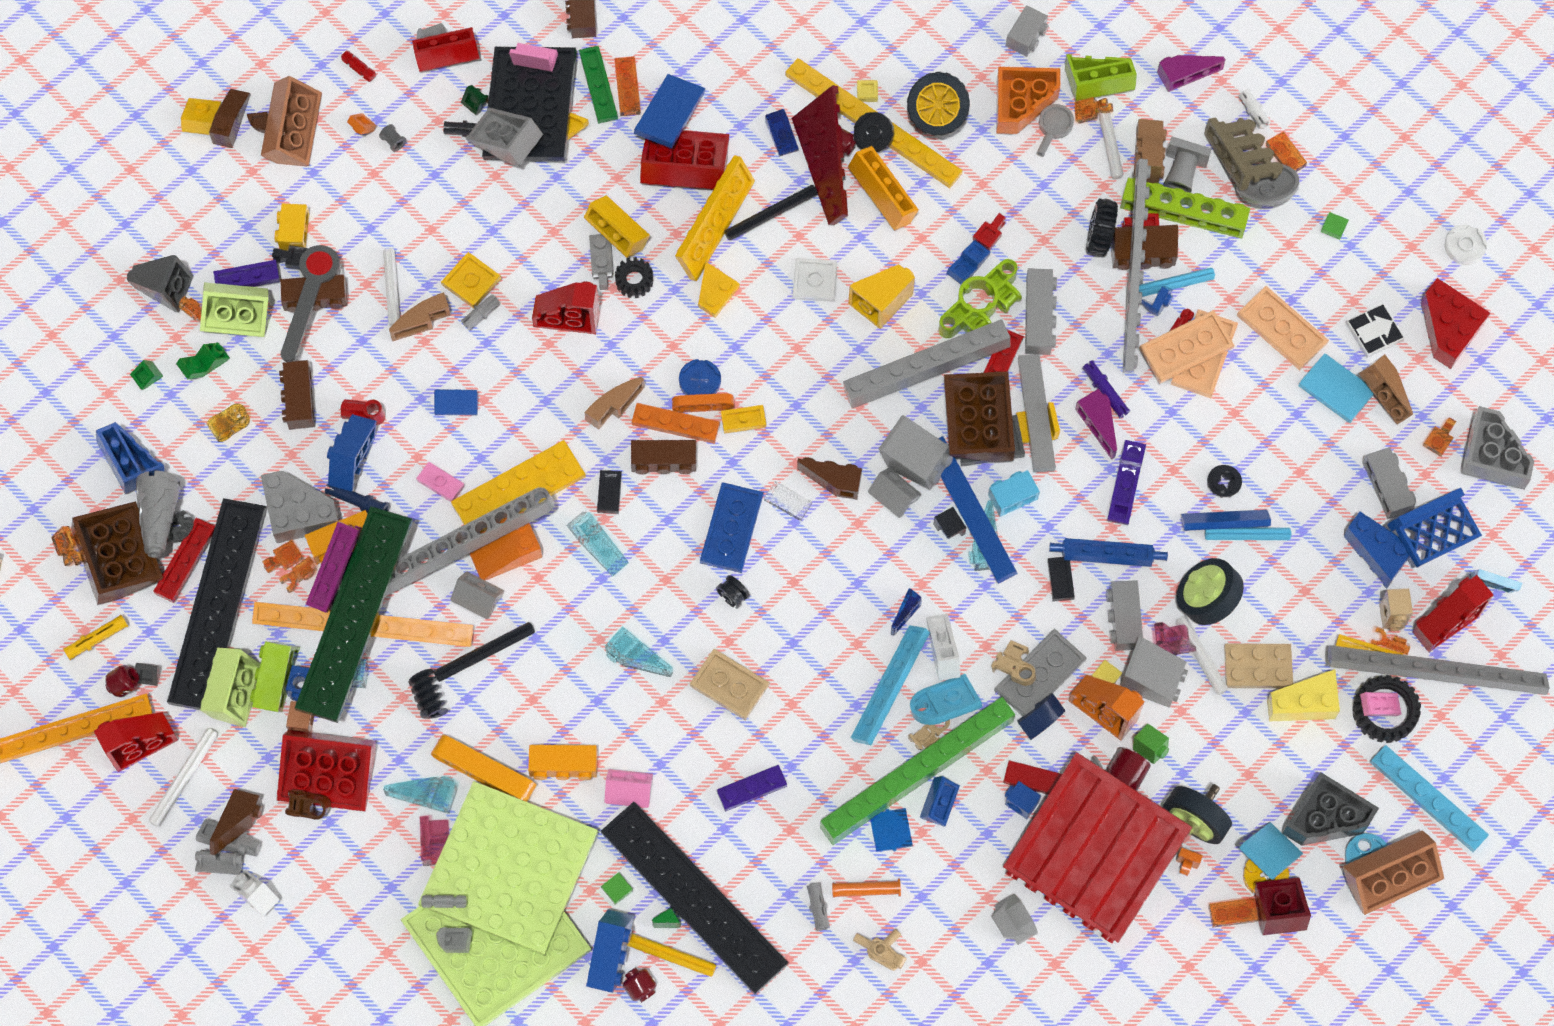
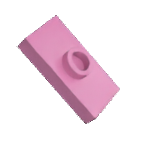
[416,462,465,502]
[1360,692,1402,716]

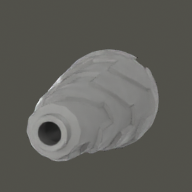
[136,471,180,558]

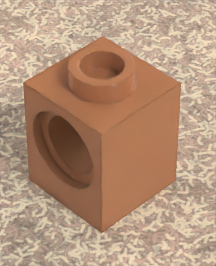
[286,701,315,732]

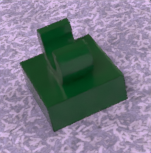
[461,85,488,115]

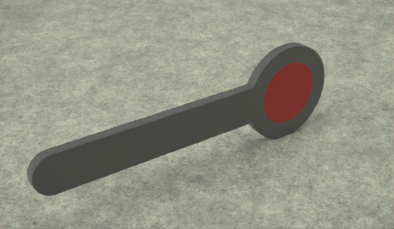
[280,245,340,362]

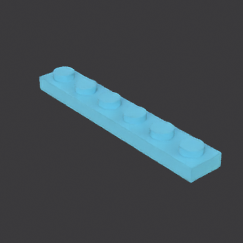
[850,625,930,746]
[1370,745,1489,853]

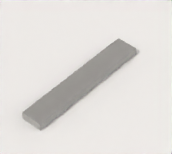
[1018,354,1056,472]

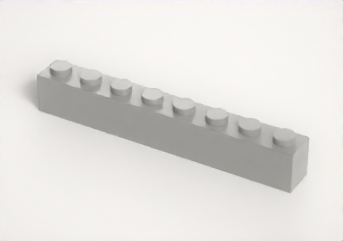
[843,319,1010,409]

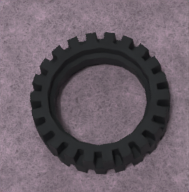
[1352,675,1421,743]

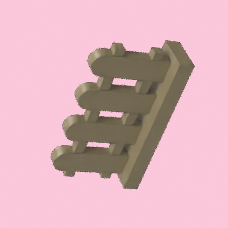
[1204,117,1283,191]

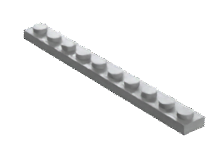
[1122,159,1151,373]
[1328,645,1550,695]

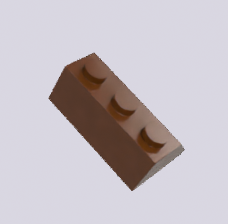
[1110,225,1178,270]

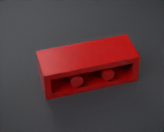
[412,27,480,72]

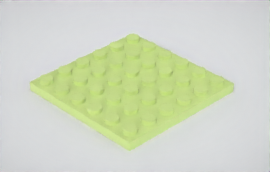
[418,781,598,956]
[400,906,592,1026]

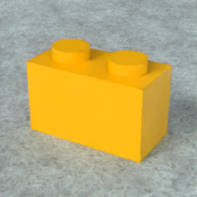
[274,203,309,251]

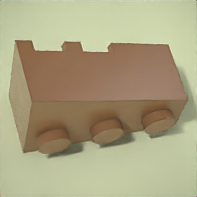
[1133,119,1167,183]

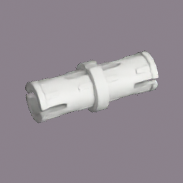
[1239,89,1271,129]

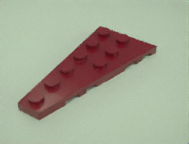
[792,85,848,226]

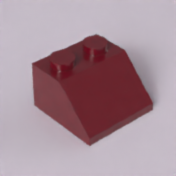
[1255,877,1311,935]

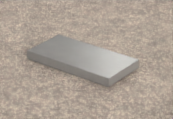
[994,628,1087,717]

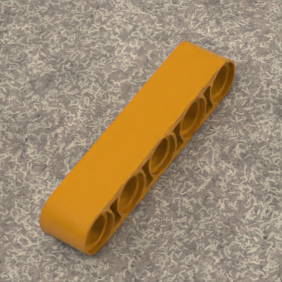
[431,734,537,802]

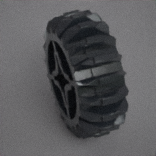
[1086,198,1118,256]

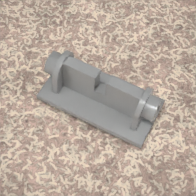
[195,849,244,875]

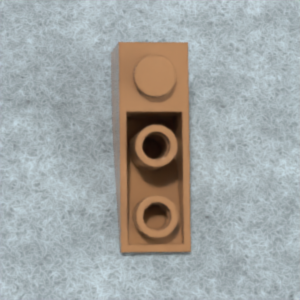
[1359,354,1413,425]

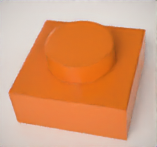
[347,113,377,135]

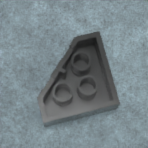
[1283,772,1379,846]

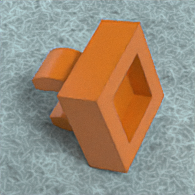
[1176,847,1203,876]

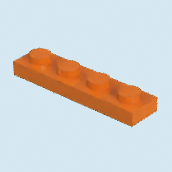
[631,403,720,444]

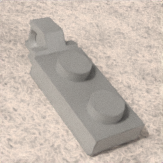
[589,234,613,290]
[196,819,260,857]

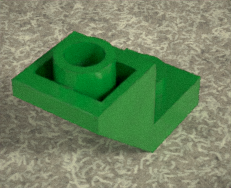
[176,342,230,380]

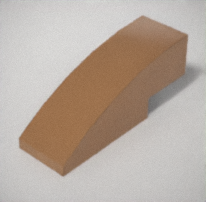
[389,292,451,342]
[584,377,645,430]

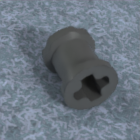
[379,124,407,152]

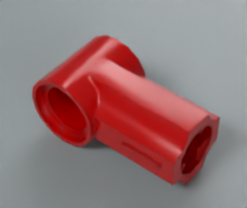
[340,399,386,425]

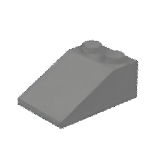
[466,108,543,166]

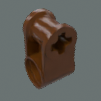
[285,789,331,820]

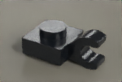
[272,245,308,270]

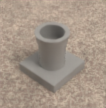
[1164,136,1212,193]

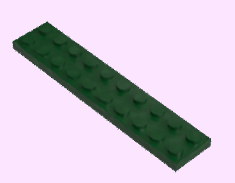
[295,506,413,723]

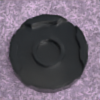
[853,112,895,153]

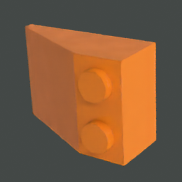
[469,511,542,581]

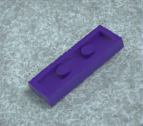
[213,260,280,287]
[717,764,787,812]

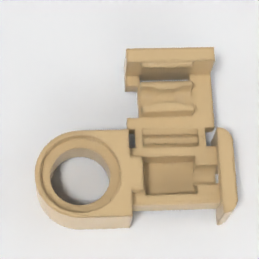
[991,640,1036,686]
[908,720,950,750]

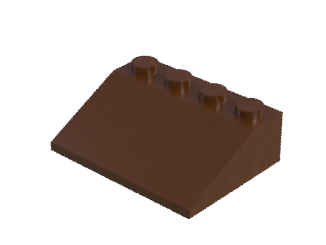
[944,371,1015,462]
[71,501,163,605]

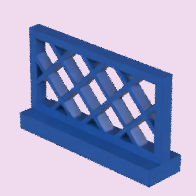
[1387,488,1482,568]

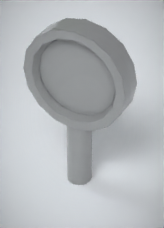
[1036,104,1074,157]

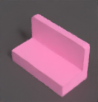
[509,43,558,71]
[604,769,653,808]

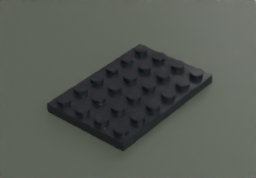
[482,46,577,161]

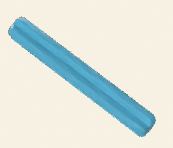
[1139,267,1215,297]
[1205,527,1292,540]

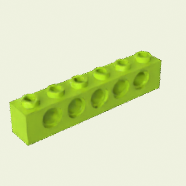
[1120,177,1250,239]

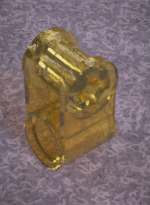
[206,404,250,442]

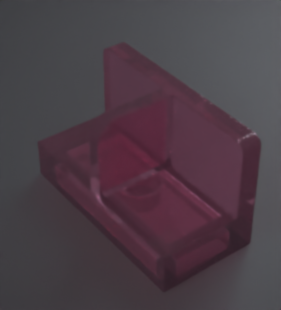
[1154,622,1196,655]
[419,816,449,866]

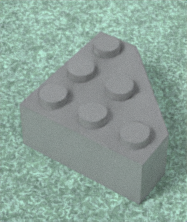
[1461,406,1534,490]
[261,470,339,544]

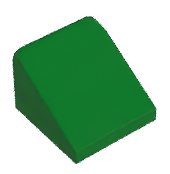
[130,360,163,390]
[652,909,680,928]

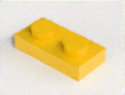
[721,405,766,434]

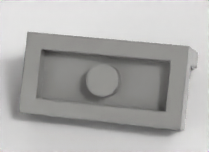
[868,468,922,518]
[450,571,505,619]

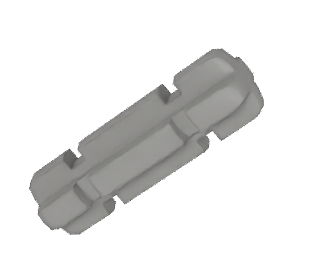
[421,895,467,908]

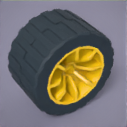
[907,72,970,136]

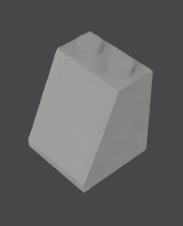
[879,415,953,490]
[1121,636,1188,708]

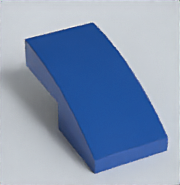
[946,240,991,284]

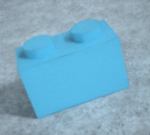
[988,470,1040,517]

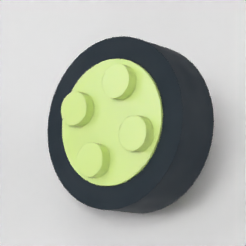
[1176,558,1244,625]
[1163,784,1232,844]

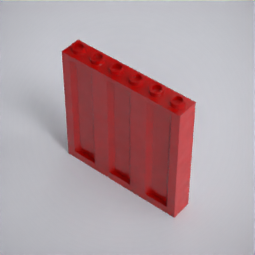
[1003,752,1193,944]

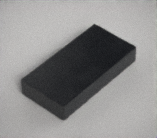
[597,470,622,514]
[1047,557,1075,602]

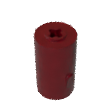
[1107,748,1151,791]

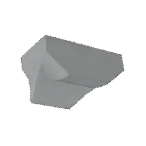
[992,894,1038,945]

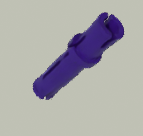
[1082,360,1131,419]

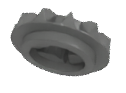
[167,510,193,543]

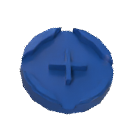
[679,359,721,395]

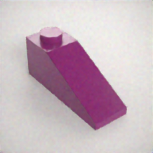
[1157,55,1226,92]
[1075,389,1117,460]

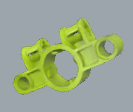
[938,259,1022,339]

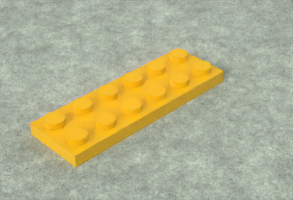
[675,155,755,281]
[451,440,586,534]

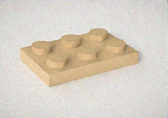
[1224,644,1293,689]
[690,649,770,721]

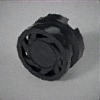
[716,575,750,609]

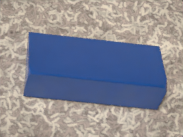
[434,389,478,415]
[920,776,960,827]

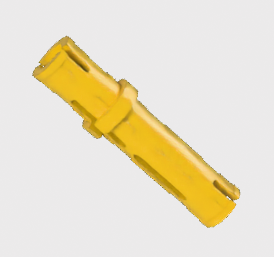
[63,614,128,660]

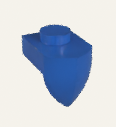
[1141,286,1173,316]

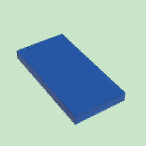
[634,74,705,148]
[700,482,764,573]

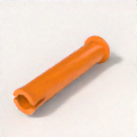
[832,878,901,898]

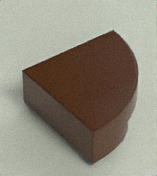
[247,112,268,133]

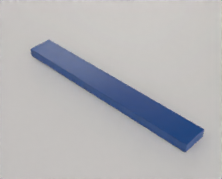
[938,436,1018,584]

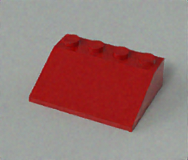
[640,130,729,190]
[276,730,376,812]

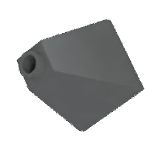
[127,255,193,313]

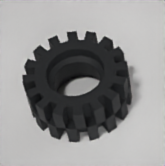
[615,257,653,298]

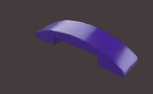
[1107,440,1146,525]

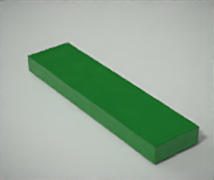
[579,45,618,124]

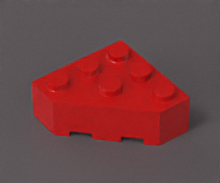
[1421,278,1491,369]
[532,281,600,335]
[1412,575,1494,652]
[94,712,178,772]

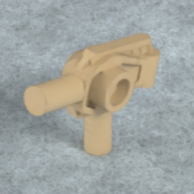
[853,929,907,971]

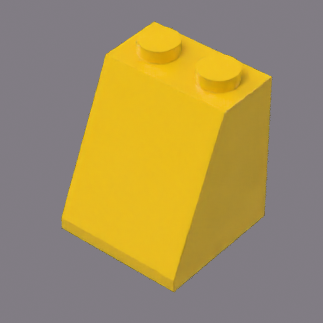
[848,264,915,329]

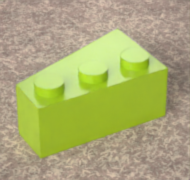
[1065,54,1137,101]
[250,641,300,712]

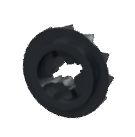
[1207,465,1242,498]

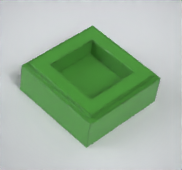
[1321,212,1349,240]
[601,872,633,905]

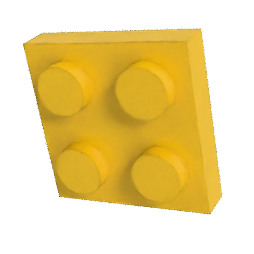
[441,252,501,309]

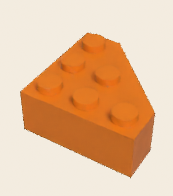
[996,66,1061,134]
[1068,675,1145,741]

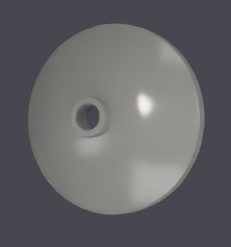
[1236,162,1300,206]

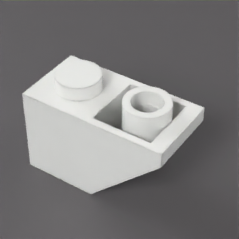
[229,870,279,916]

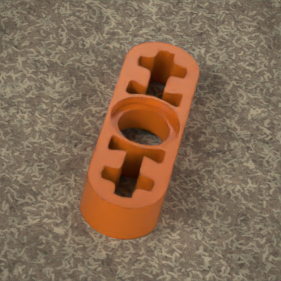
[672,393,734,413]

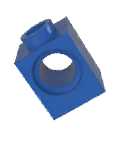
[286,665,309,701]
[1004,781,1041,819]

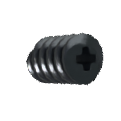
[408,669,448,719]

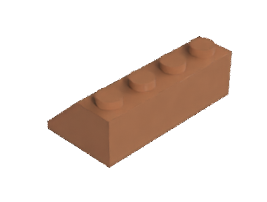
[261,76,322,167]
[1343,830,1445,915]

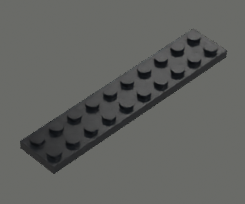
[167,498,266,710]
[601,801,788,995]

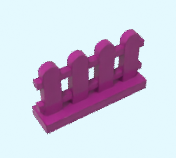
[306,522,362,613]

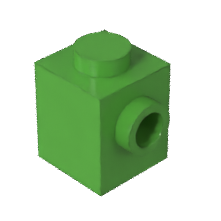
[1133,724,1169,764]

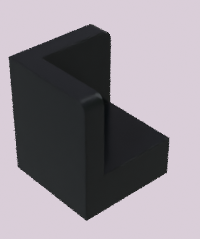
[933,507,967,539]

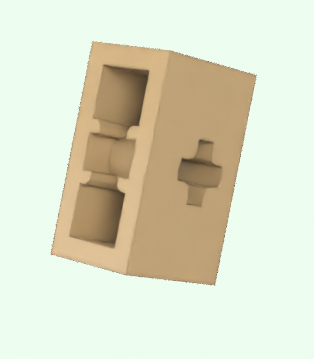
[1379,588,1413,631]

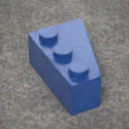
[327,414,377,492]
[96,422,164,494]
[1344,511,1410,589]
[586,909,634,993]

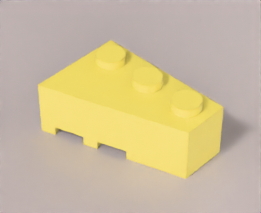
[1267,669,1340,722]

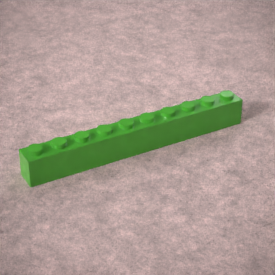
[820,697,1015,845]

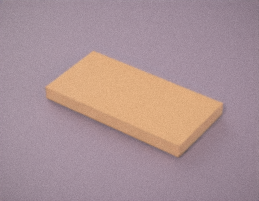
[1237,286,1329,371]
[1171,309,1238,398]
[1139,310,1235,384]

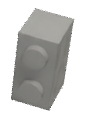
[1005,5,1049,57]

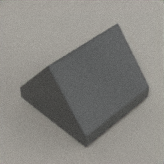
[135,663,162,686]

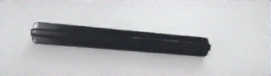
[724,185,818,240]
[434,622,535,682]

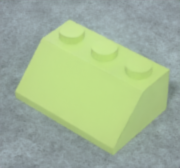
[200,282,268,337]
[200,648,260,727]

